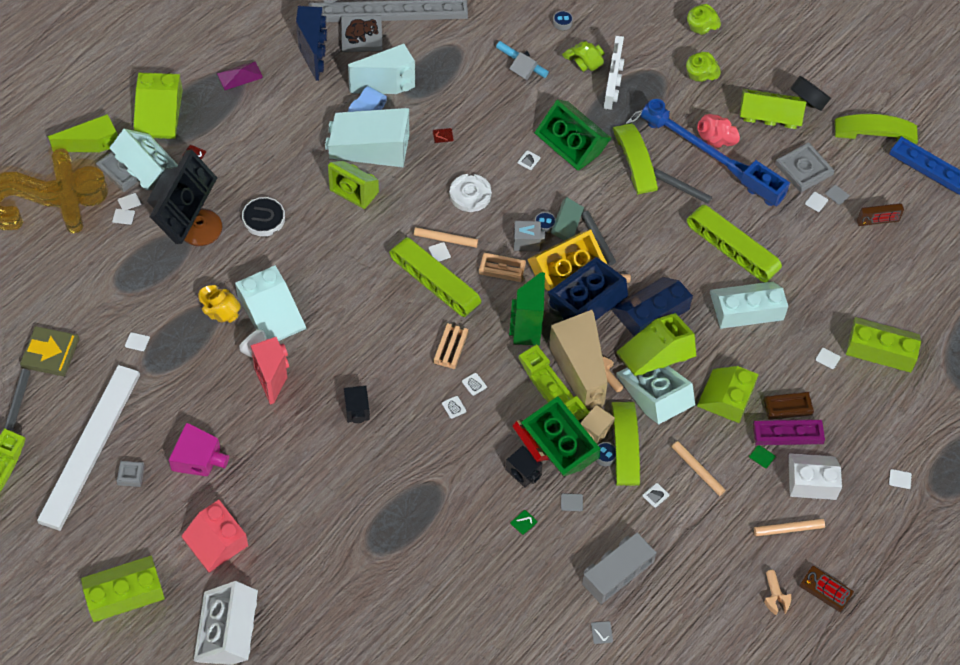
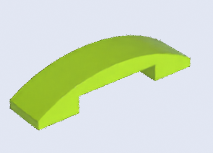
[835,114,918,144]
[613,123,658,195]
[518,344,590,422]
[611,402,640,486]
[0,428,26,492]

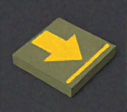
[20,326,79,377]

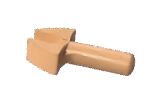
[602,356,623,392]
[764,570,791,615]

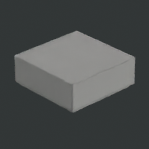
[509,52,538,80]
[117,461,145,487]

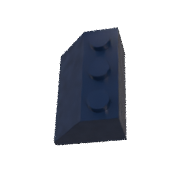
[548,257,628,321]
[611,277,693,337]

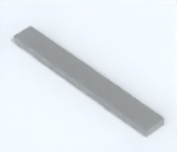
[309,0,468,22]

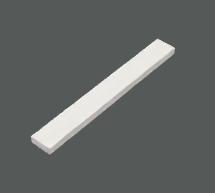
[37,365,140,531]

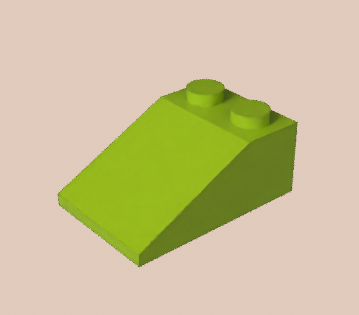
[133,73,183,139]

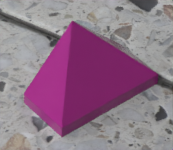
[217,61,263,91]

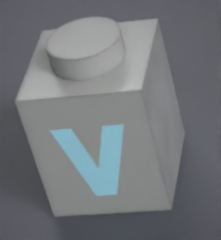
[514,221,545,251]

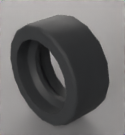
[790,76,831,111]

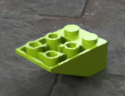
[617,313,697,376]

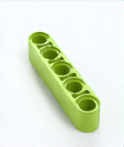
[687,205,782,282]
[389,237,482,317]

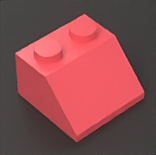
[251,337,289,405]
[182,500,248,573]

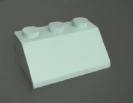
[110,129,178,191]
[710,281,788,329]

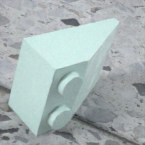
[348,44,415,94]
[235,266,306,341]
[616,366,695,424]

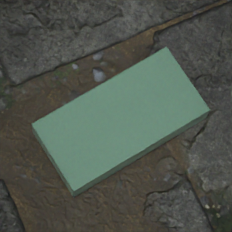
[551,197,584,241]

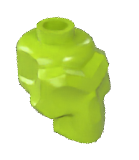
[687,4,721,35]
[562,41,605,72]
[686,52,721,82]

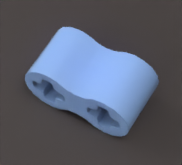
[348,86,387,112]

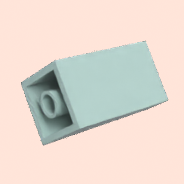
[325,108,410,167]

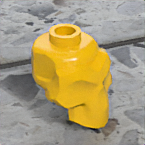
[198,285,241,323]

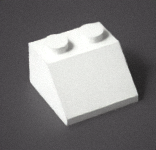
[789,453,842,500]

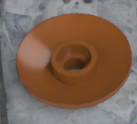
[184,209,222,246]

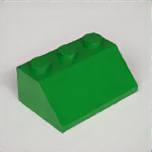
[534,99,612,170]
[509,272,545,346]
[521,396,601,477]

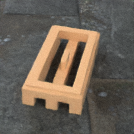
[479,253,526,282]
[434,323,469,369]

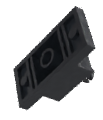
[147,150,218,244]

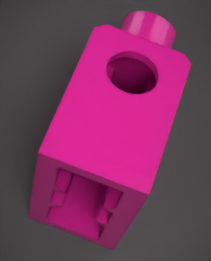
[169,423,229,476]

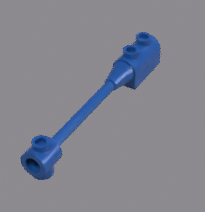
[641,99,790,206]

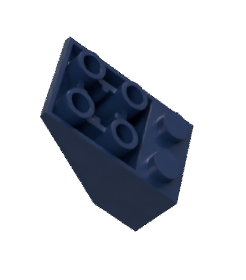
[296,6,327,81]

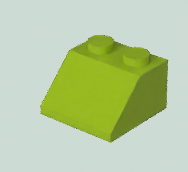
[328,161,379,209]
[697,366,759,423]

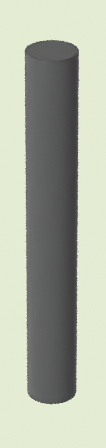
[654,169,712,204]
[582,211,616,266]
[4,369,31,432]

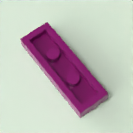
[753,420,825,445]

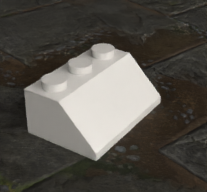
[194,581,258,665]

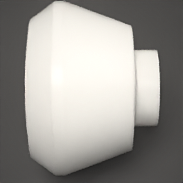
[239,329,267,358]

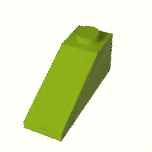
[48,114,118,152]

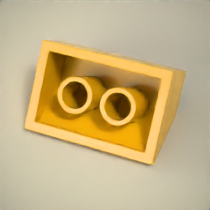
[527,230,607,291]

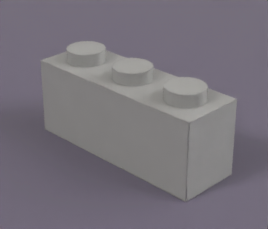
[582,533,657,605]

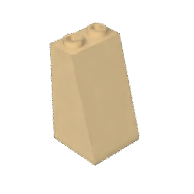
[549,310,608,411]

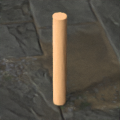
[414,227,478,248]
[672,441,726,496]
[754,519,825,537]

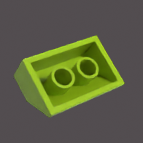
[739,89,806,129]
[846,317,921,373]
[81,555,165,622]

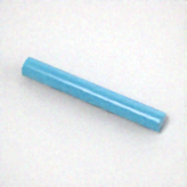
[496,41,549,78]

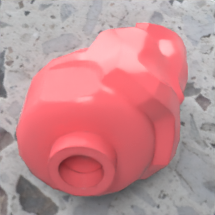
[697,114,740,148]

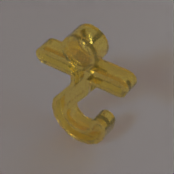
[0,149,108,233]

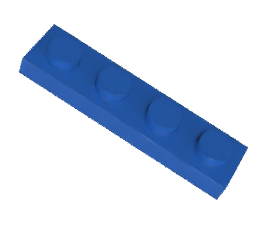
[889,136,960,195]

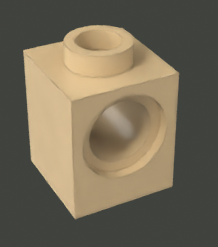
[580,405,615,445]

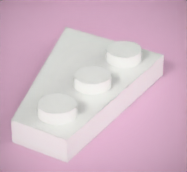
[604,36,624,110]

